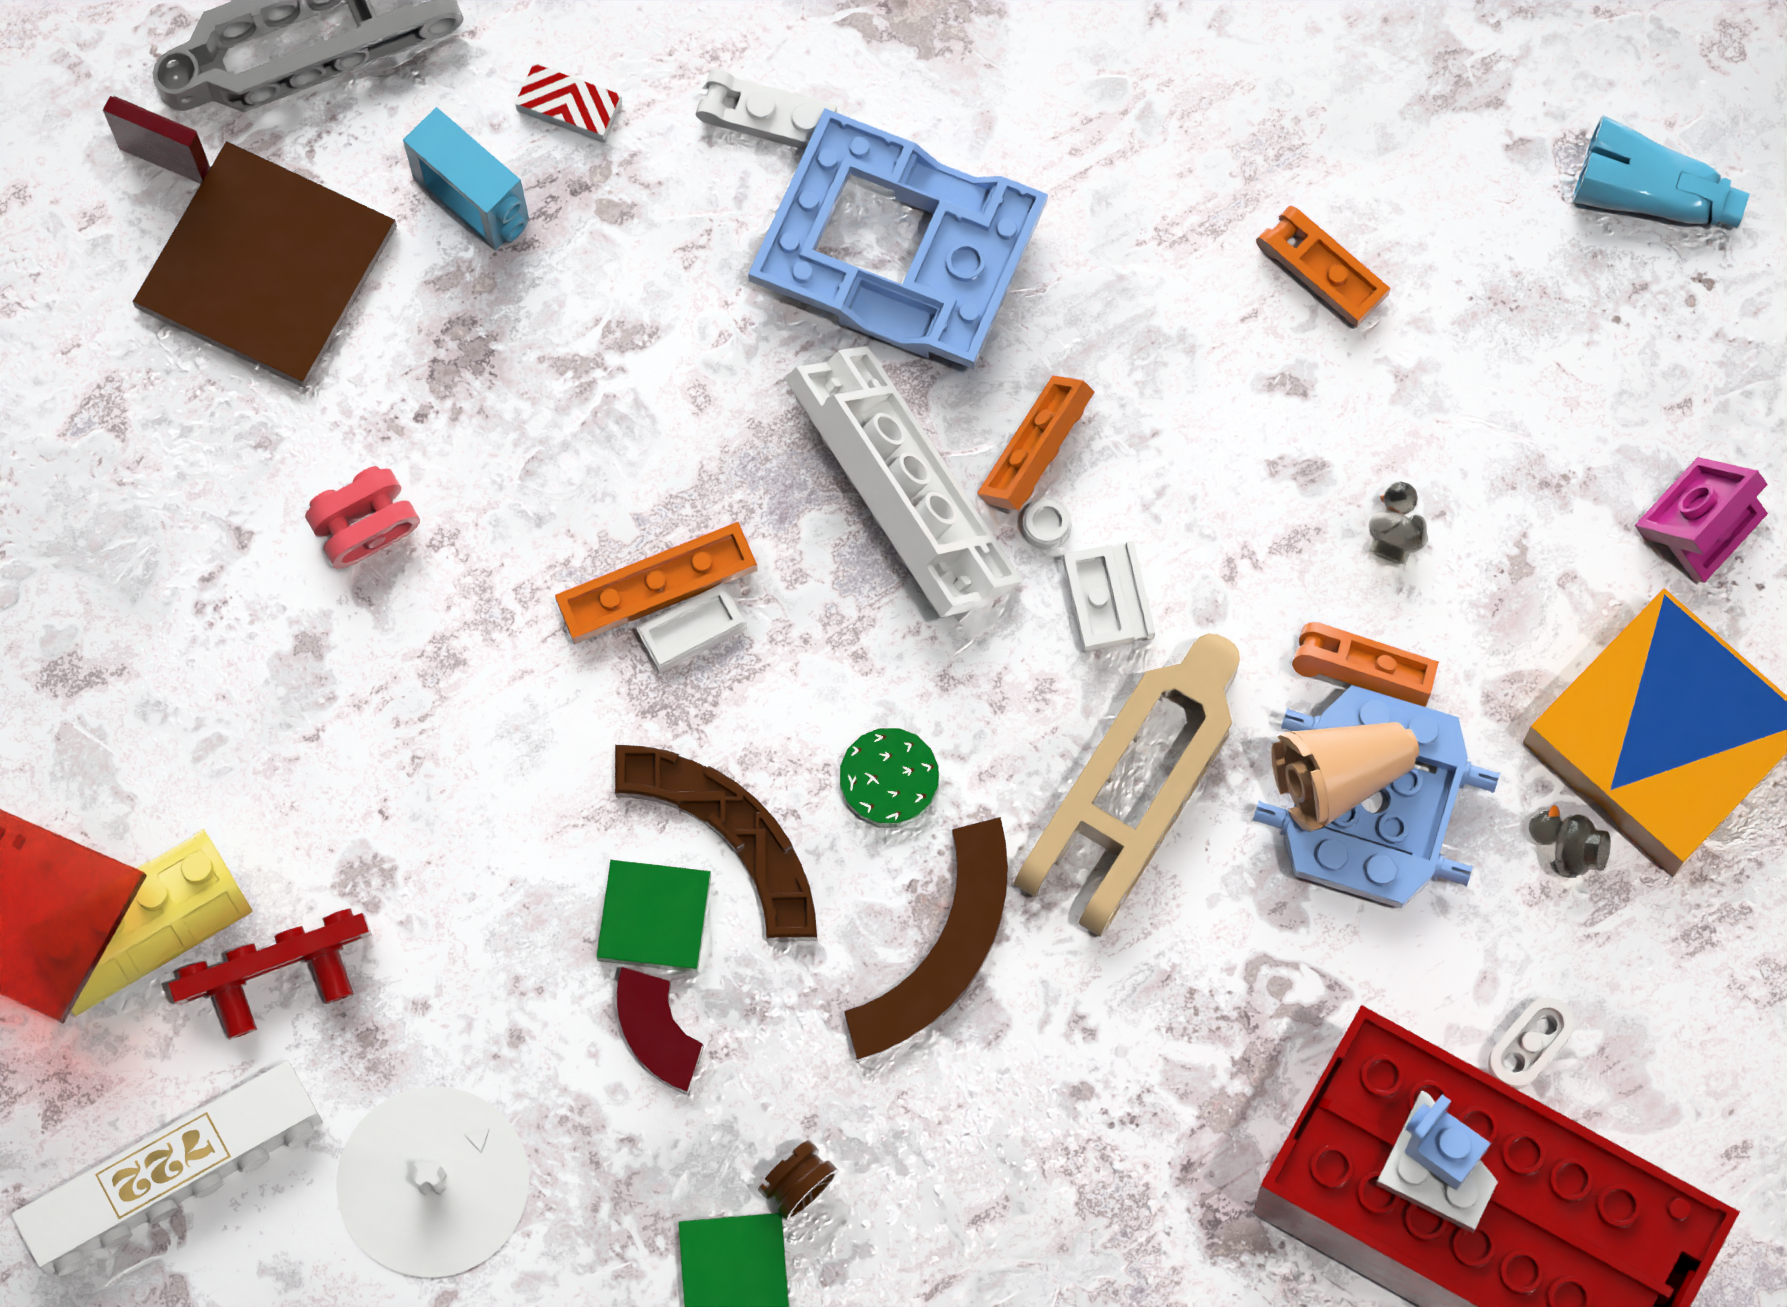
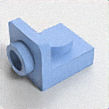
[1404,1095,1491,1190]

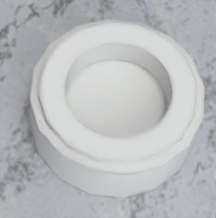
[1022,498,1072,550]

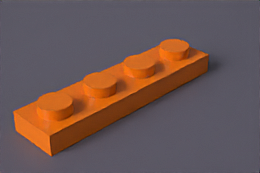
[555,522,758,644]

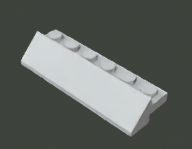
[785,346,1023,622]

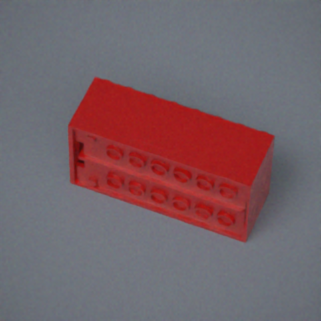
[1253,1005,1740,1307]

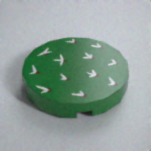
[840,728,939,828]

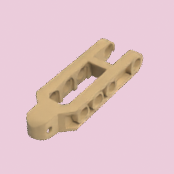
[1014,633,1240,937]

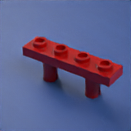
[168,908,372,1040]

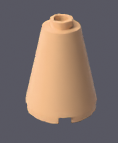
[1271,722,1419,832]

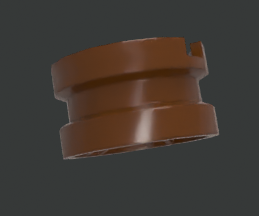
[758,1140,839,1220]

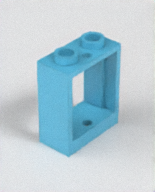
[403,107,529,250]

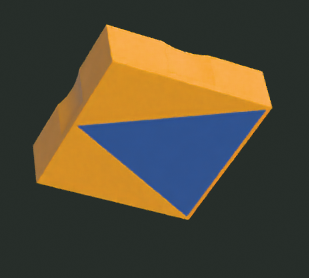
[1523,588,1787,877]

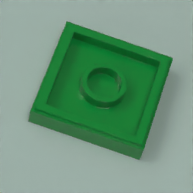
[596,859,711,973]
[678,1213,789,1307]

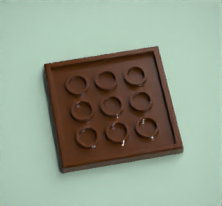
[132,141,397,388]

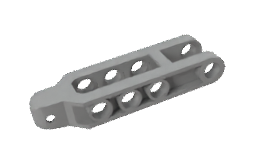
[153,0,464,112]

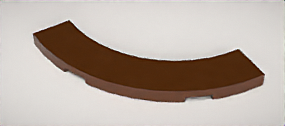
[615,745,818,942]
[844,817,1008,1063]

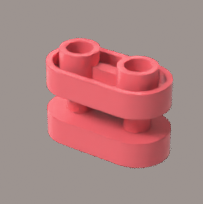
[305,466,420,569]

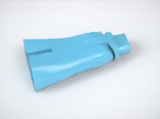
[1572,115,1749,228]

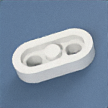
[1488,997,1574,1090]

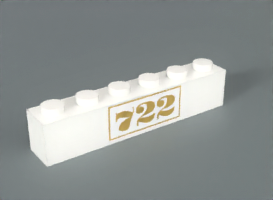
[11,1060,323,1276]

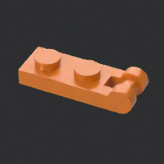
[1256,205,1391,328]
[1292,622,1439,707]

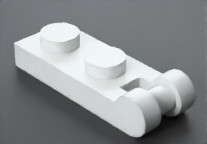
[695,69,837,150]

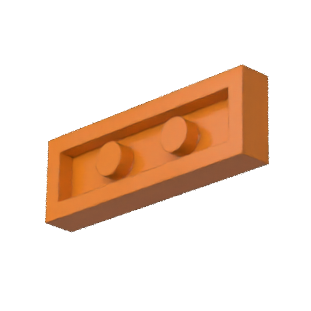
[977,375,1095,511]

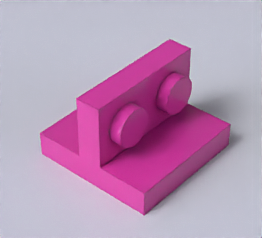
[1634,457,1768,583]

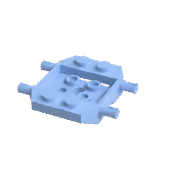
[1252,685,1500,908]

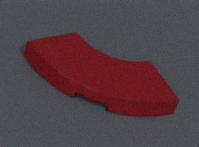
[617,967,704,1095]

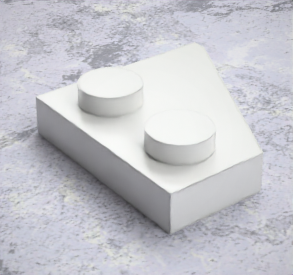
[1376,1091,1498,1233]

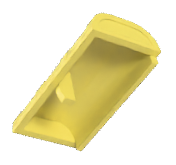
[27,828,253,1017]

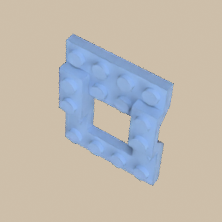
[748,108,1048,369]

